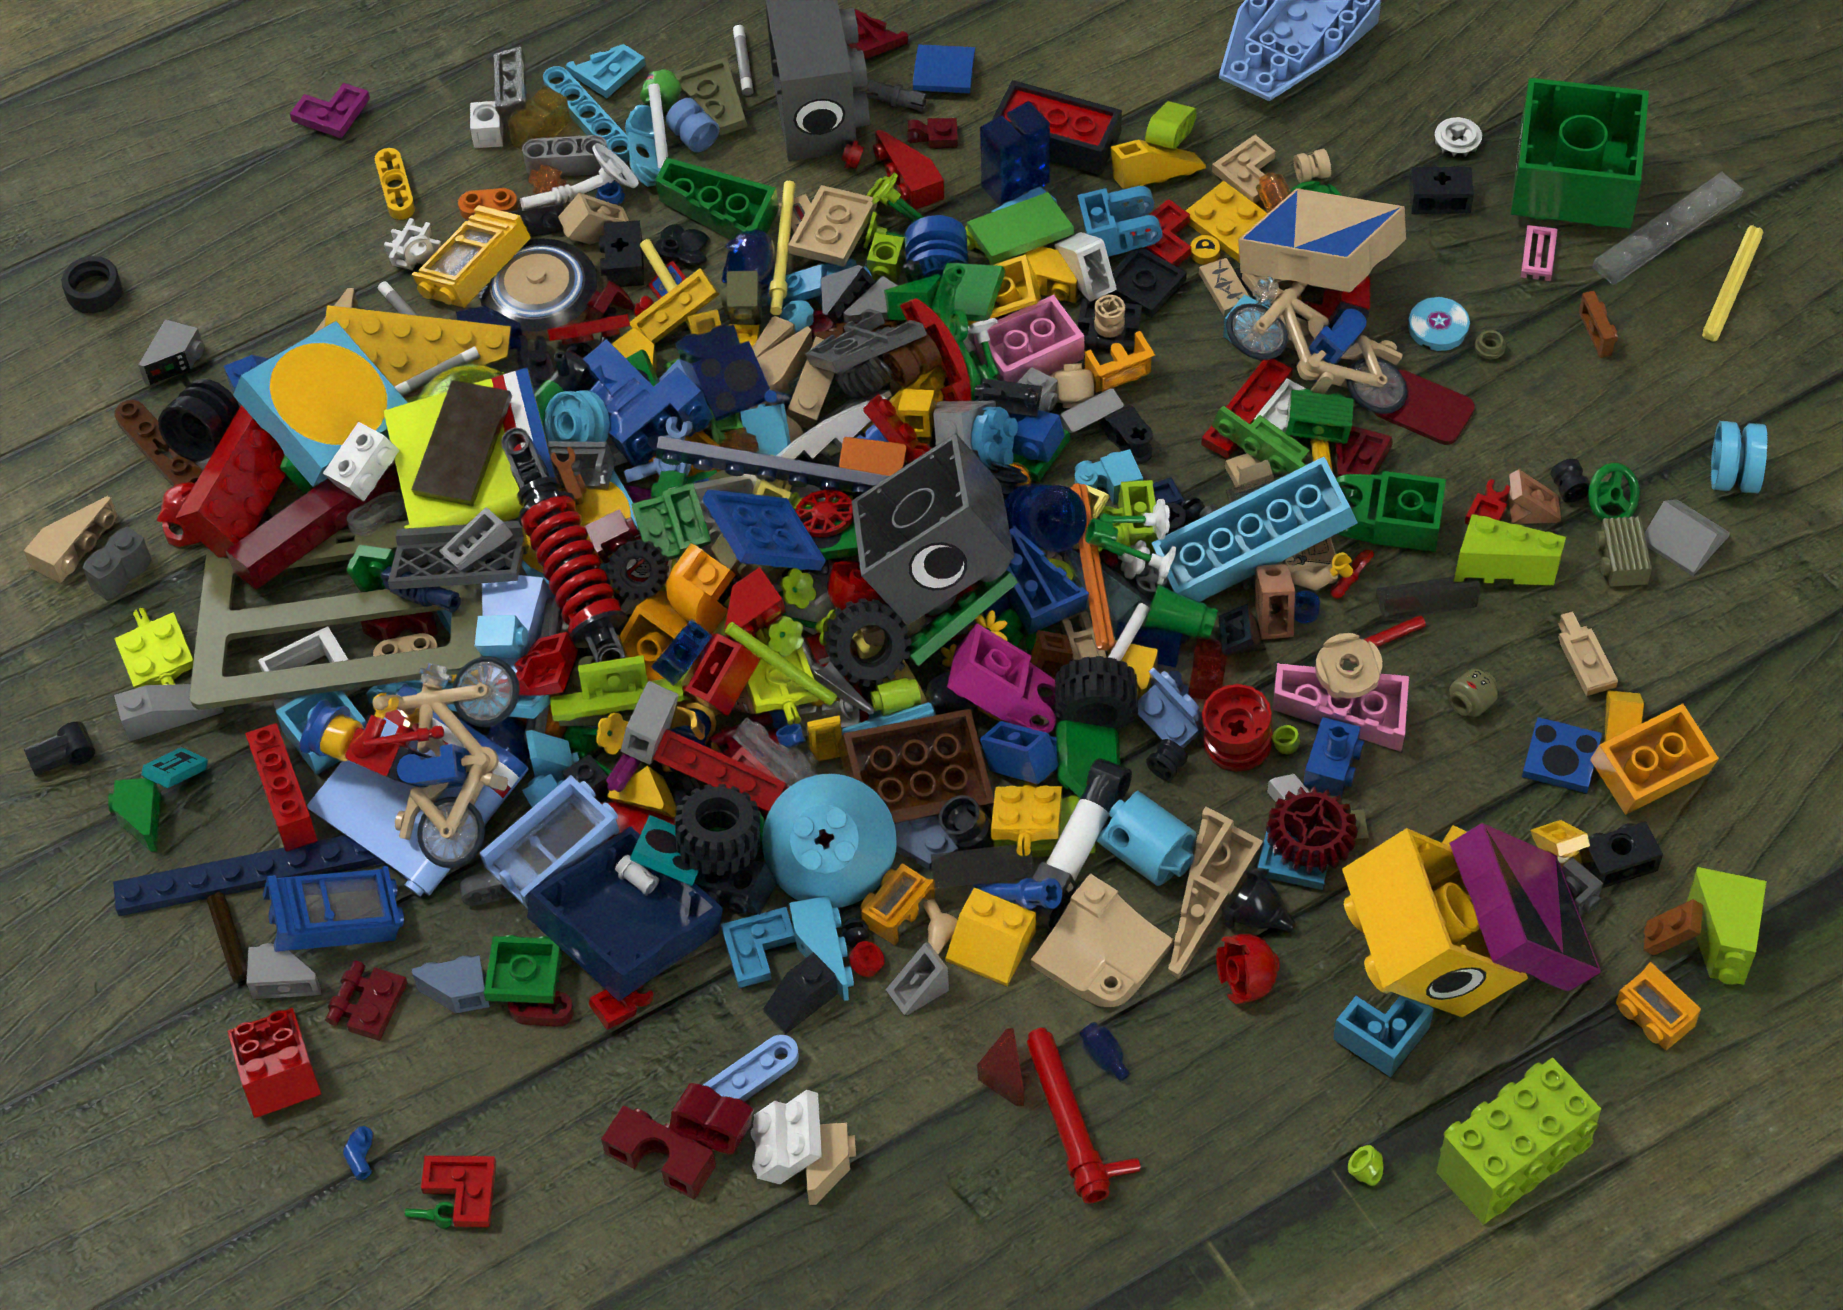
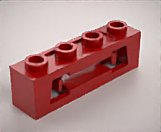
[245,723,318,852]

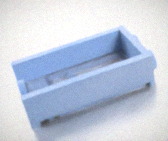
[480,775,619,909]

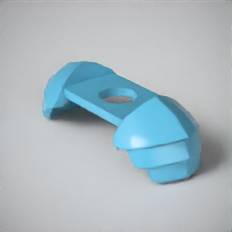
[625,105,661,187]

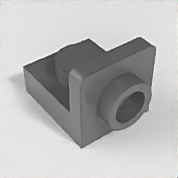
[1562,857,1603,916]

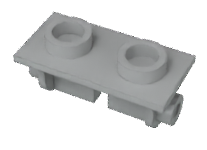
[793,699,860,736]

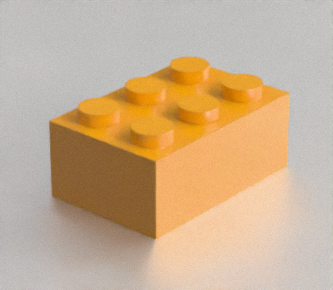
[1590,704,1719,815]

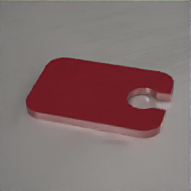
[1372,370,1475,445]

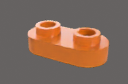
[458,188,518,220]

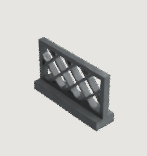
[388,521,529,590]

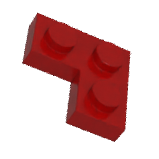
[1131,199,1192,267]
[547,314,630,345]
[421,1155,496,1227]

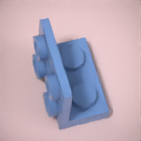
[1137,667,1203,749]

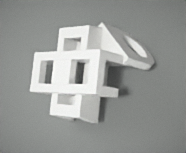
[384,218,441,270]

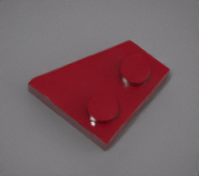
[848,9,909,59]
[1336,426,1393,477]

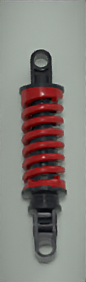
[501,428,629,662]

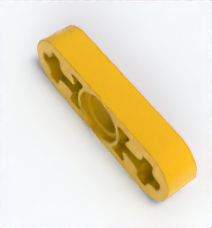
[375,148,415,220]

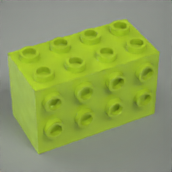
[1436,1057,1601,1225]

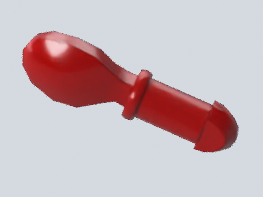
[1330,550,1375,599]

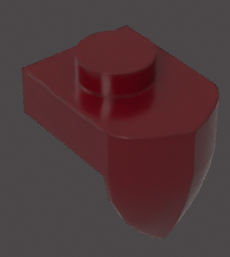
[585,280,635,321]

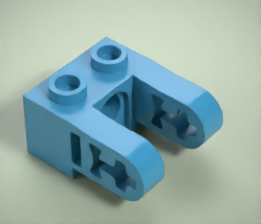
[1077,186,1163,257]

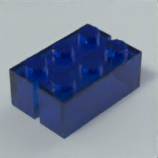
[980,101,1050,206]

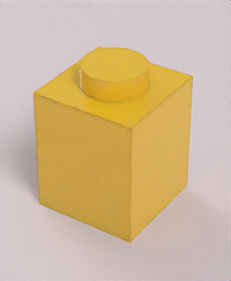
[897,389,936,437]

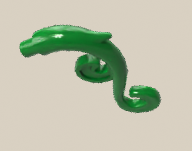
[938,265,981,401]

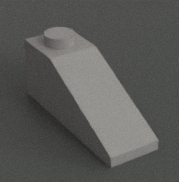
[114,684,224,741]

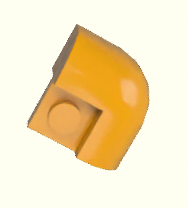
[666,543,736,636]

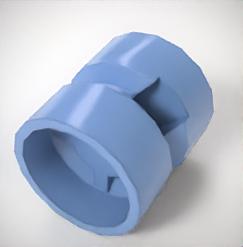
[665,98,720,152]

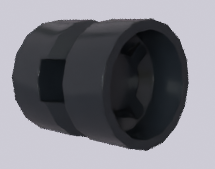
[939,795,994,855]

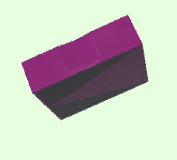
[1449,823,1601,991]

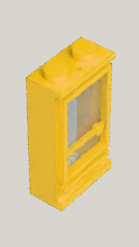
[411,205,531,308]

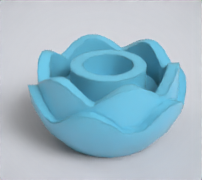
[780,300,814,333]

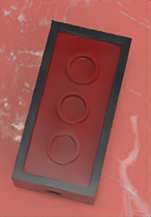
[991,80,1122,175]

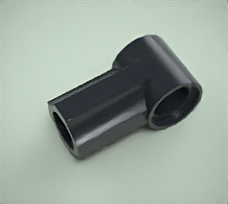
[24,722,95,776]

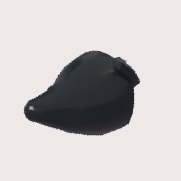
[921,670,976,715]
[1222,868,1296,932]

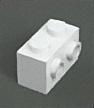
[323,422,399,501]

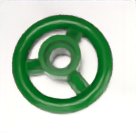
[1588,462,1640,522]

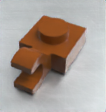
[551,447,587,505]

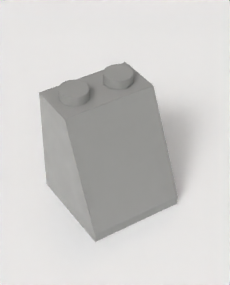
[933,401,996,459]

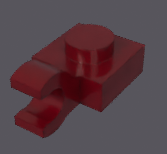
[907,118,958,148]

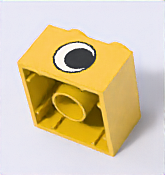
[1342,828,1528,1018]

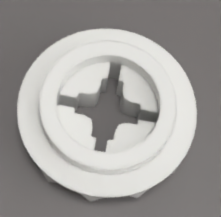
[1435,117,1482,157]

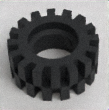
[607,540,669,601]

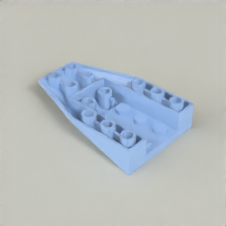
[1219,0,1381,101]

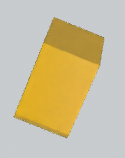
[1107,640,1158,699]
[1605,690,1644,742]
[607,766,677,819]

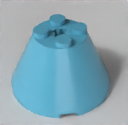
[762,774,897,908]

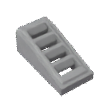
[439,507,513,571]

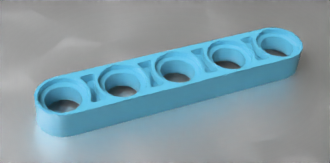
[543,66,630,163]

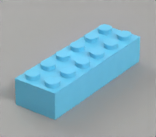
[1151,457,1358,602]

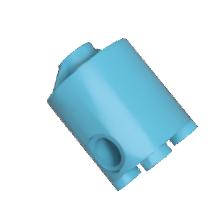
[1097,791,1196,886]

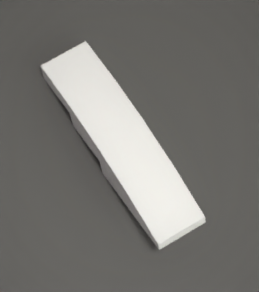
[776,396,886,459]

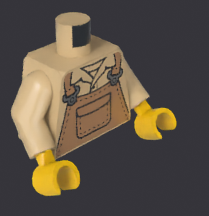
[1277,537,1353,590]

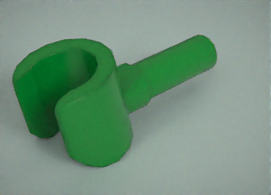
[405,1202,454,1229]

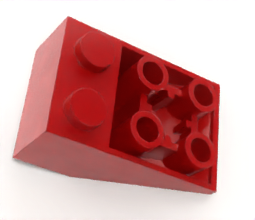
[227,1008,321,1118]

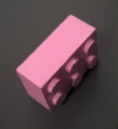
[974,295,1084,383]

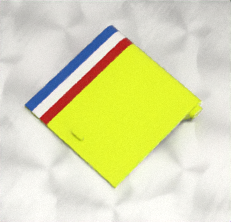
[383,368,557,529]

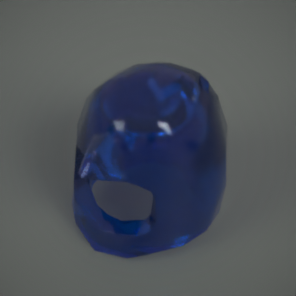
[721,229,776,285]

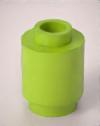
[871,677,921,716]

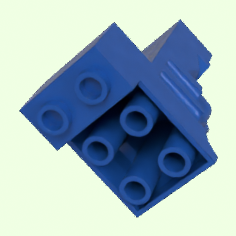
[583,339,713,468]

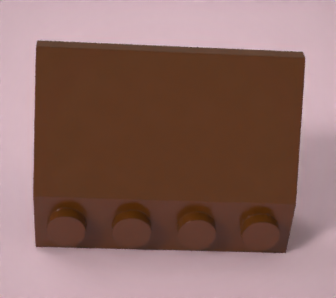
[838,709,994,824]

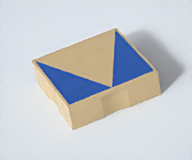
[1238,188,1406,292]

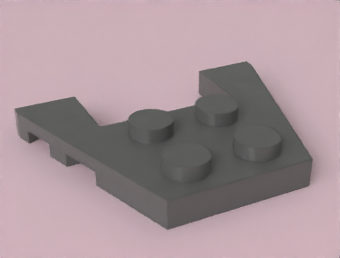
[805,309,927,374]

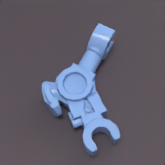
[624,416,693,483]

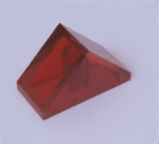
[977,1028,1024,1106]

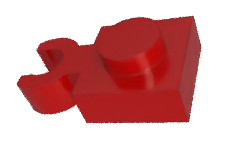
[1465,479,1510,525]
[588,985,654,1030]

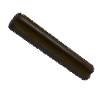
[207,892,247,982]

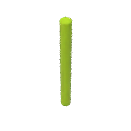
[725,622,837,706]

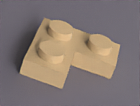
[1212,134,1275,203]

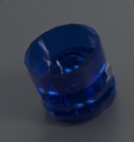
[1004,483,1087,553]

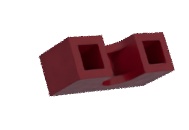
[601,1105,716,1200]

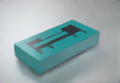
[141,747,208,788]

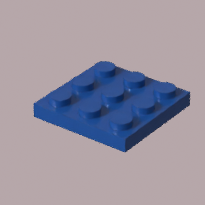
[702,489,826,571]

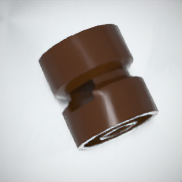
[883,334,942,387]

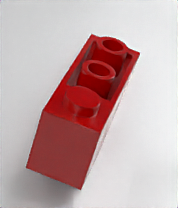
[873,129,944,210]

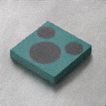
[630,815,700,886]

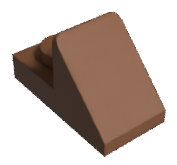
[1509,469,1561,524]

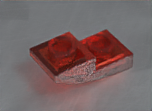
[1188,638,1228,700]

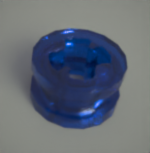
[1294,591,1320,623]

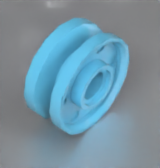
[544,390,610,442]

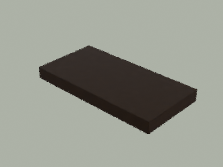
[411,380,512,506]

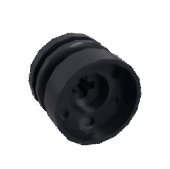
[158,379,240,461]

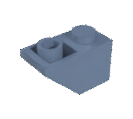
[412,955,490,1013]

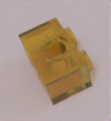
[507,85,571,150]

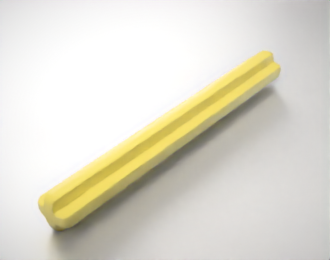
[1702,225,1763,342]

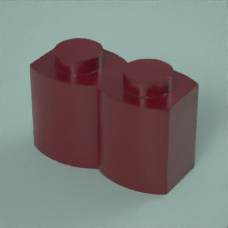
[669,1083,754,1154]

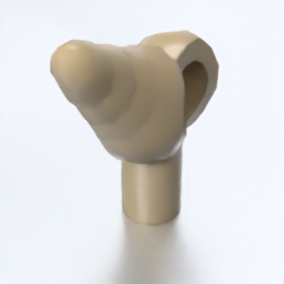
[923,899,957,955]

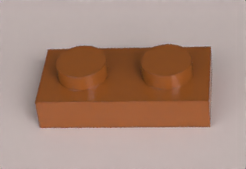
[1579,291,1618,358]
[1643,899,1703,956]

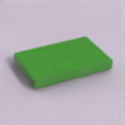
[967,192,1074,264]

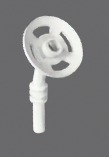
[520,143,639,210]

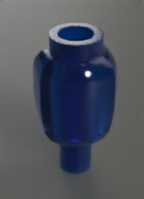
[1079,1022,1131,1082]

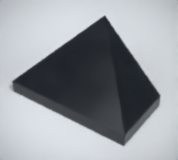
[821,265,876,326]
[1219,603,1266,656]

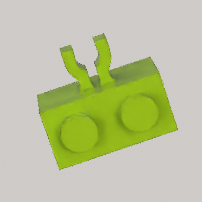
[1099,480,1158,554]

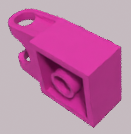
[947,623,1056,733]

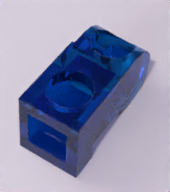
[651,619,712,685]

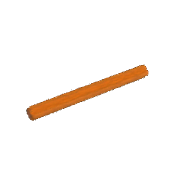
[1069,483,1115,651]

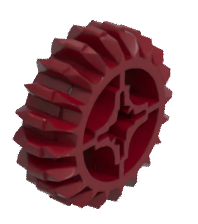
[1266,786,1358,874]

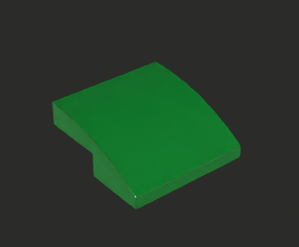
[631,483,711,561]

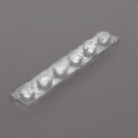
[1592,172,1743,285]

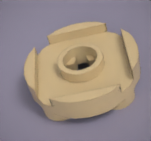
[1315,633,1382,698]

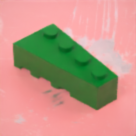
[655,157,779,254]

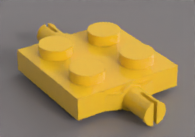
[991,780,1063,856]

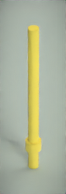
[769,181,795,315]

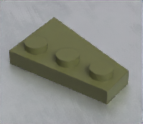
[675,57,748,136]

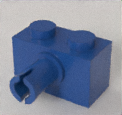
[1303,717,1364,798]

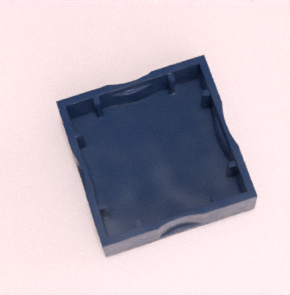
[527,827,723,1001]

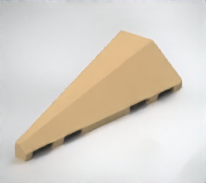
[1168,806,1263,979]

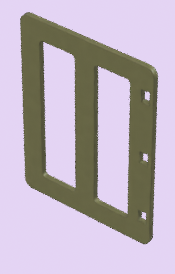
[189,520,487,710]

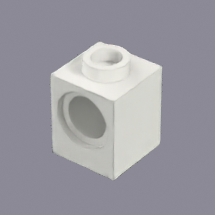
[470,101,503,148]

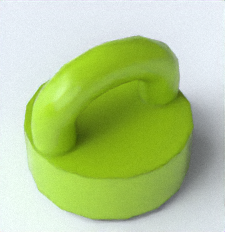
[1348,1145,1383,1186]

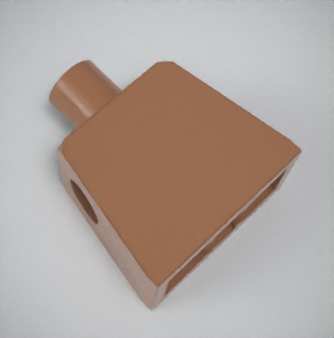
[1255,564,1295,640]

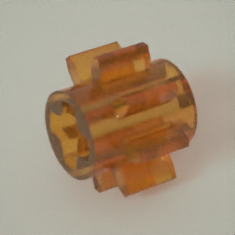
[528,164,567,194]
[719,427,759,453]

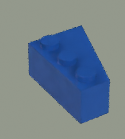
[1005,527,1089,635]

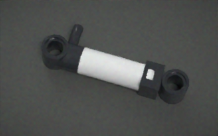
[1019,758,1132,931]

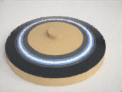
[478,238,599,339]

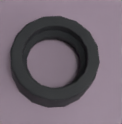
[61,256,122,313]

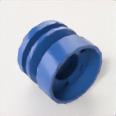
[905,215,968,278]

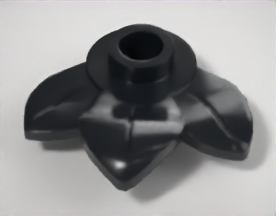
[655,224,708,265]

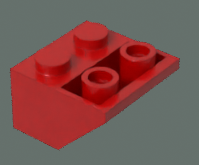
[724,567,786,644]
[682,633,760,716]

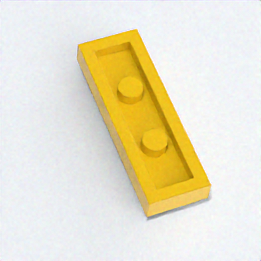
[630,268,720,344]

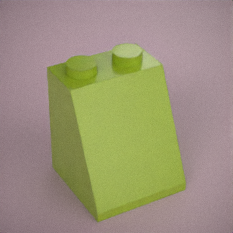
[1686,867,1767,985]

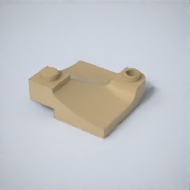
[1031,874,1174,1007]

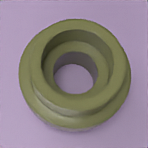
[1475,330,1506,359]

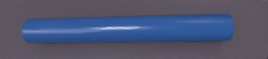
[765,390,792,406]

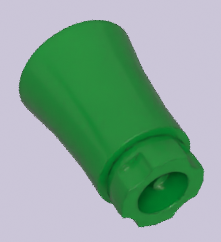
[1144,584,1218,640]

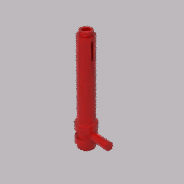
[1027,1028,1141,1203]

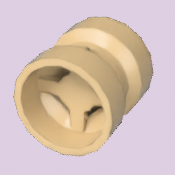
[1294,149,1331,183]
[1094,295,1125,338]

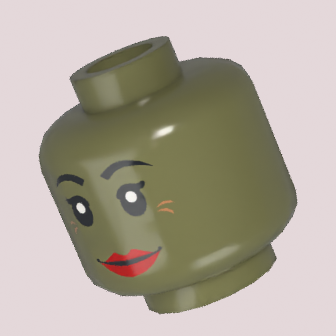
[1449,668,1498,717]

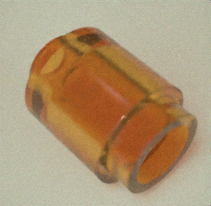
[1256,172,1291,213]

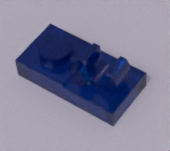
[1115,622,1183,668]

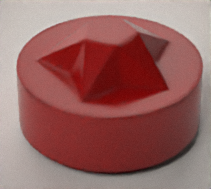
[849,941,884,977]

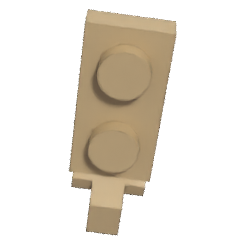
[1558,611,1618,696]

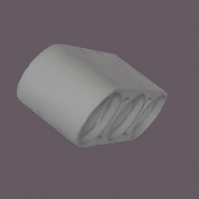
[522,135,607,178]

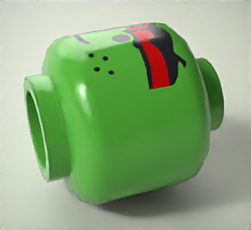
[640,69,682,113]

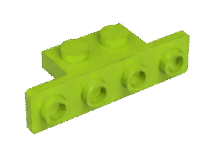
[550,655,684,721]

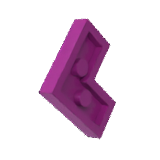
[290,83,370,139]

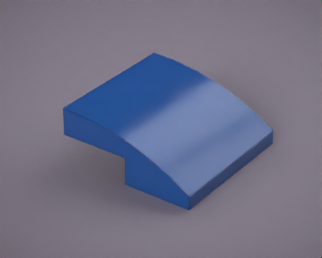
[913,44,975,93]

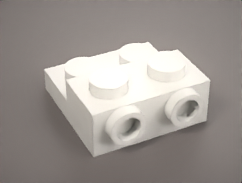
[751,1090,822,1184]

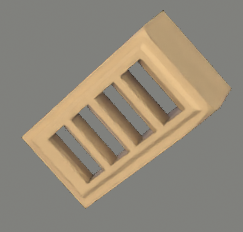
[745,316,795,362]

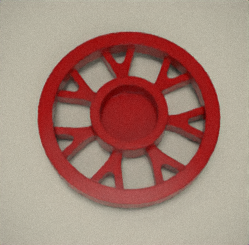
[795,489,854,538]

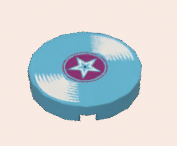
[1408,297,1470,351]

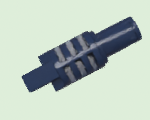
[381,567,461,612]

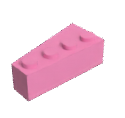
[1272,663,1409,752]

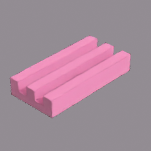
[1521,225,1557,281]

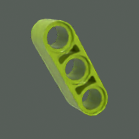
[1145,101,1197,149]

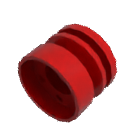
[1202,684,1273,772]

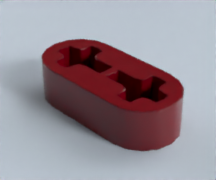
[508,991,574,1027]

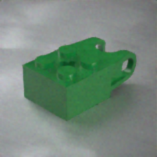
[1336,471,1446,552]

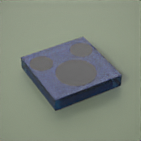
[692,341,770,421]

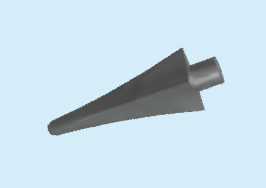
[810,661,875,714]

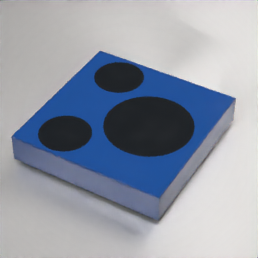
[1522,717,1602,793]

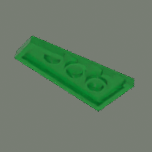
[905,570,1018,666]

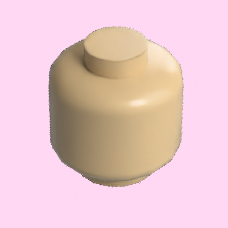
[1053,363,1094,408]

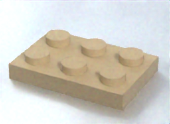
[788,185,877,267]

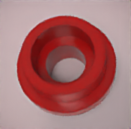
[841,140,864,169]

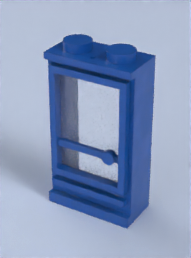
[263,866,404,952]

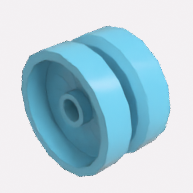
[1711,421,1767,494]

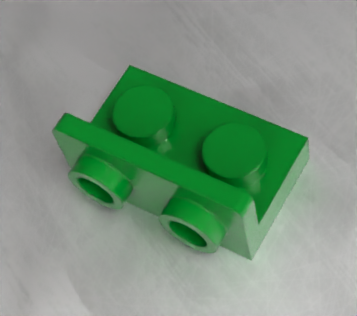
[347,545,395,593]

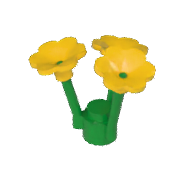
[565,713,638,803]

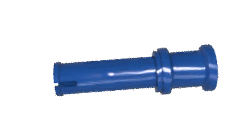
[970,878,1062,909]

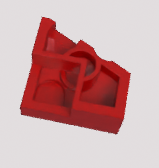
[496,632,578,696]

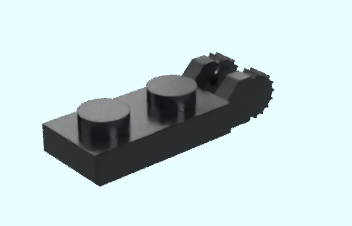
[516,335,554,388]

